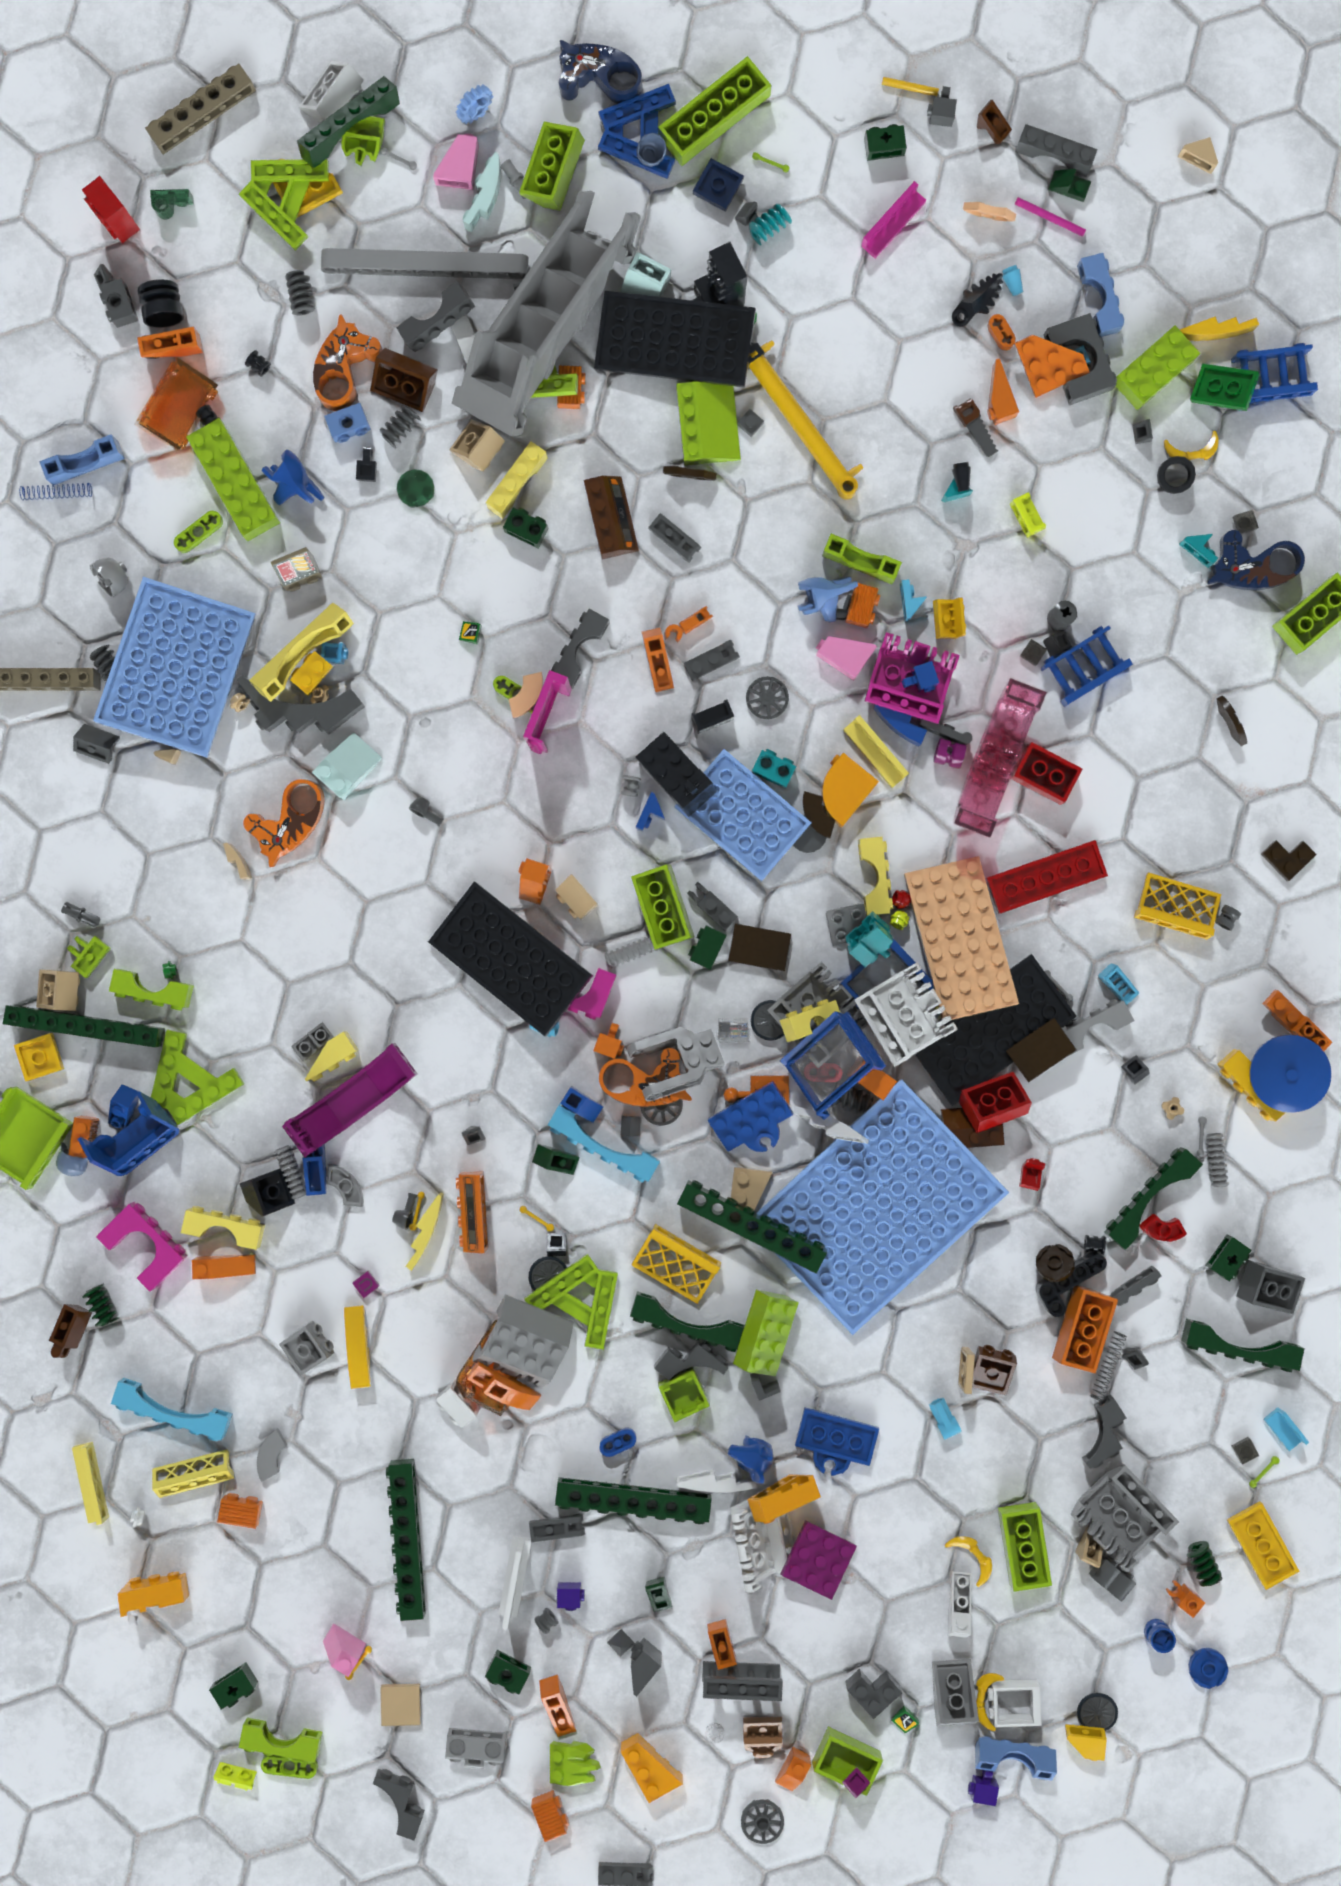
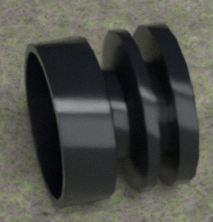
[137,279,184,328]

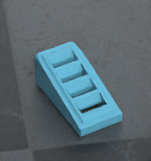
[1098,963,1139,1005]

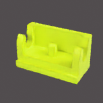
[1009,492,1046,538]

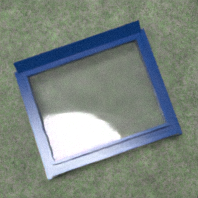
[780,1011,887,1120]

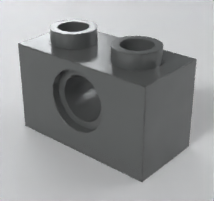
[99,278,139,328]

